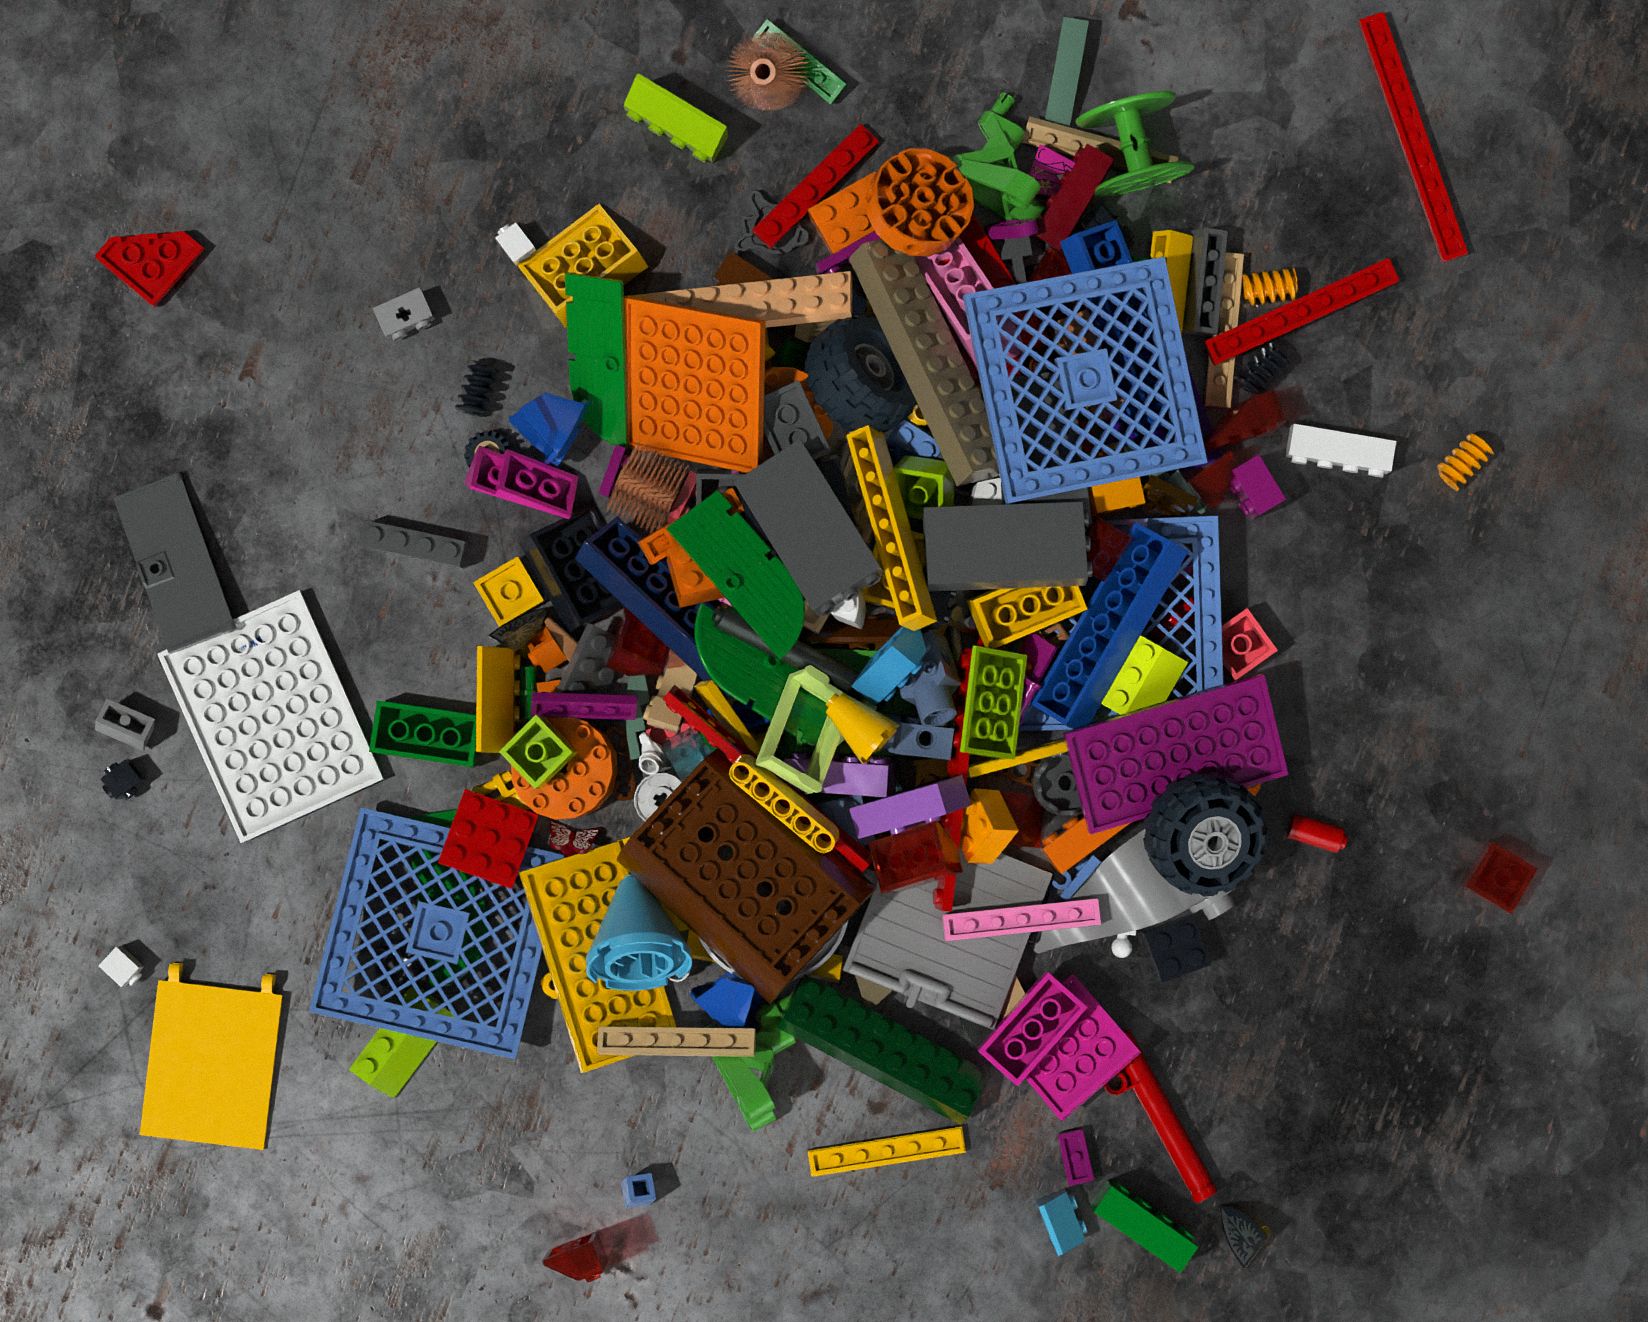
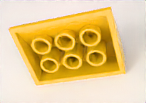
[517,204,648,329]
[476,646,521,753]

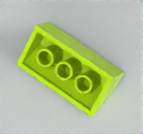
[623,73,728,163]
[349,985,454,1098]

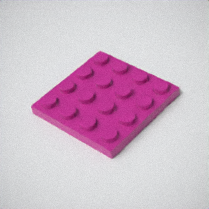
[1025,974,1141,1122]

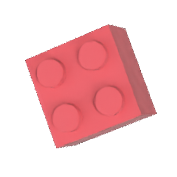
[1222,608,1278,682]

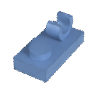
[1052,855,1101,901]

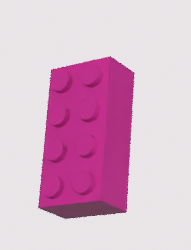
[977,971,1088,1087]

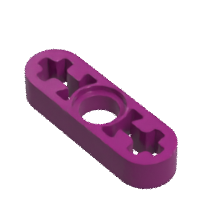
[984,218,1039,240]

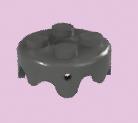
[1033,751,1083,816]

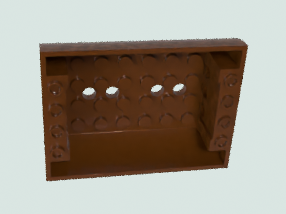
[617,748,877,1004]

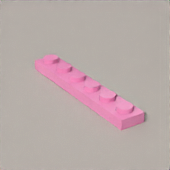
[942,898,1101,941]

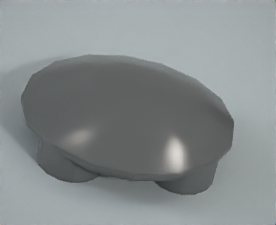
[371,939,421,990]

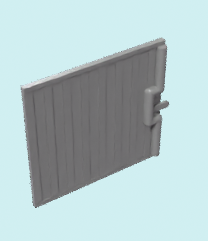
[843,821,1053,1030]

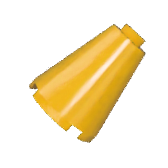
[825,693,900,764]

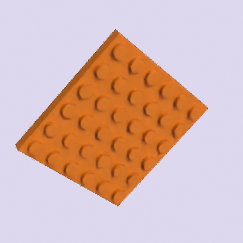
[624,295,766,473]

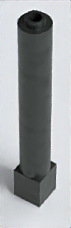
[712,604,886,711]

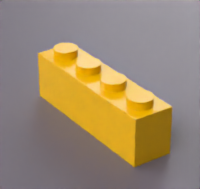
[1150,230,1193,337]

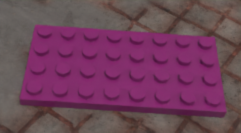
[1063,674,1288,834]

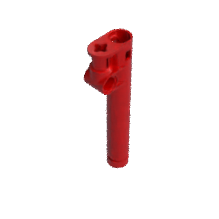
[1103,1029,1218,1203]

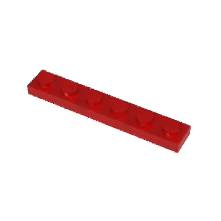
[752,124,879,250]

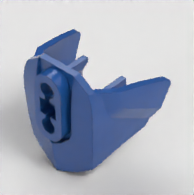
[508,392,590,466]
[689,971,763,1030]

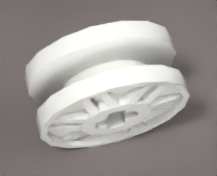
[634,773,682,821]

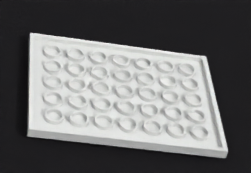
[157,590,384,843]

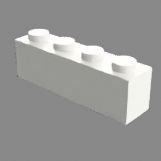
[1285,424,1396,477]

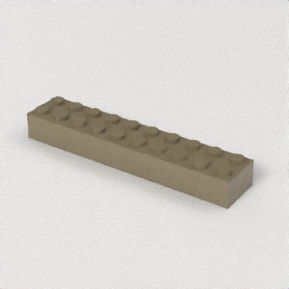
[849,239,999,486]

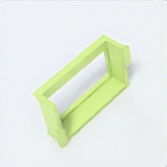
[755,665,844,795]

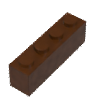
[713,251,796,336]

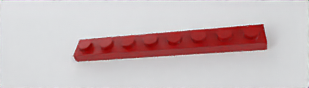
[1203,258,1399,366]

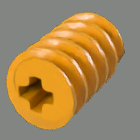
[1242,268,1298,306]
[1437,433,1494,491]

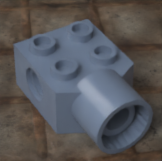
[899,630,961,727]
[881,713,954,760]

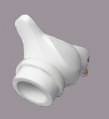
[639,732,671,775]

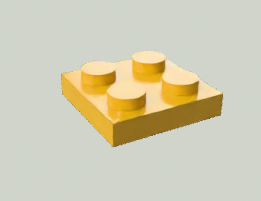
[473,556,544,627]

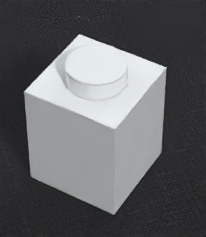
[495,222,536,266]
[99,945,144,987]

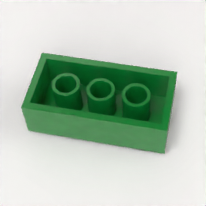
[369,700,478,768]
[1089,1180,1198,1273]

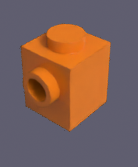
[525,625,567,673]

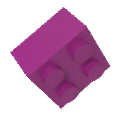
[1225,455,1286,519]

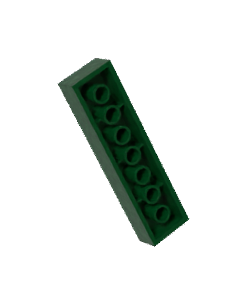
[776,974,989,1125]

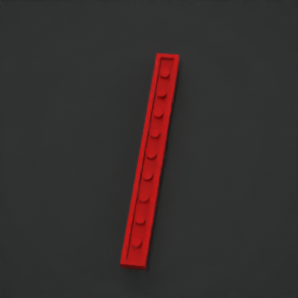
[1358,11,1468,263]
[933,648,972,912]
[663,685,874,872]

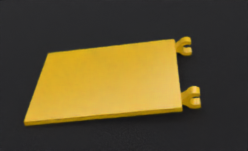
[140,962,283,1150]

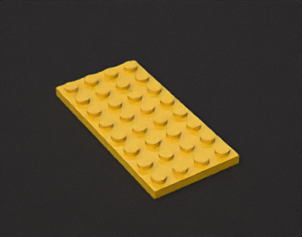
[519,841,677,1073]

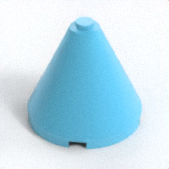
[586,875,692,991]

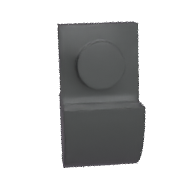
[1000,236,1032,285]

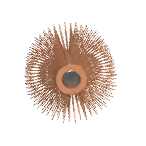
[727,32,810,111]
[606,442,689,532]

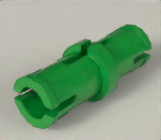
[520,666,538,719]

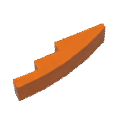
[638,488,744,565]

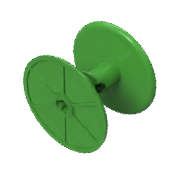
[1075,91,1195,197]

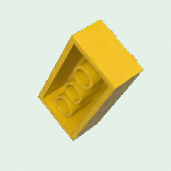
[966,586,1088,649]

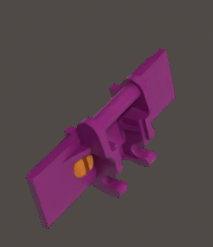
[1018,632,1058,727]

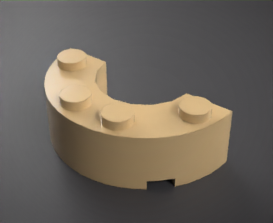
[643,647,697,734]

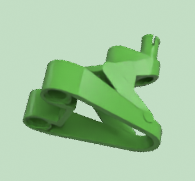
[947,92,1045,220]
[703,994,796,1132]

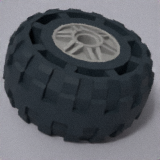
[805,314,917,433]
[1143,772,1268,897]

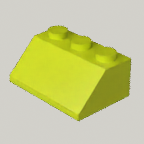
[1101,635,1189,715]

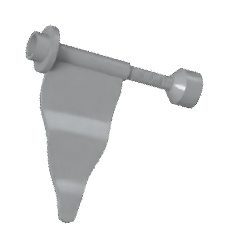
[1030,829,1236,954]

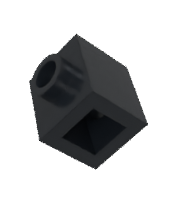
[101,760,146,800]

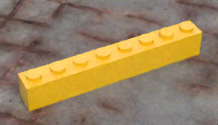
[846,425,937,631]

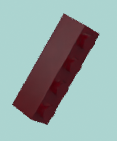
[1034,144,1115,252]

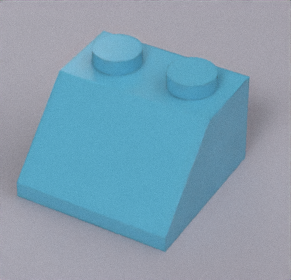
[1036,1189,1087,1256]

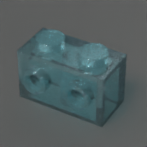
[663,728,707,782]

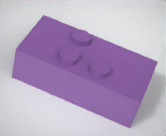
[849,775,971,839]

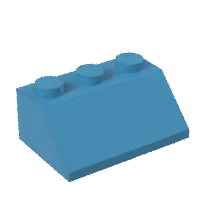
[852,626,927,706]

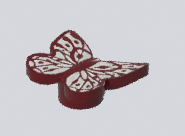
[549,820,600,856]

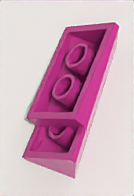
[464,445,578,519]

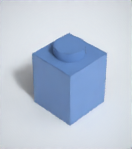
[621,1173,656,1209]

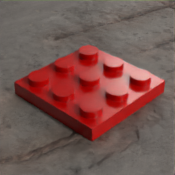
[438,789,539,889]

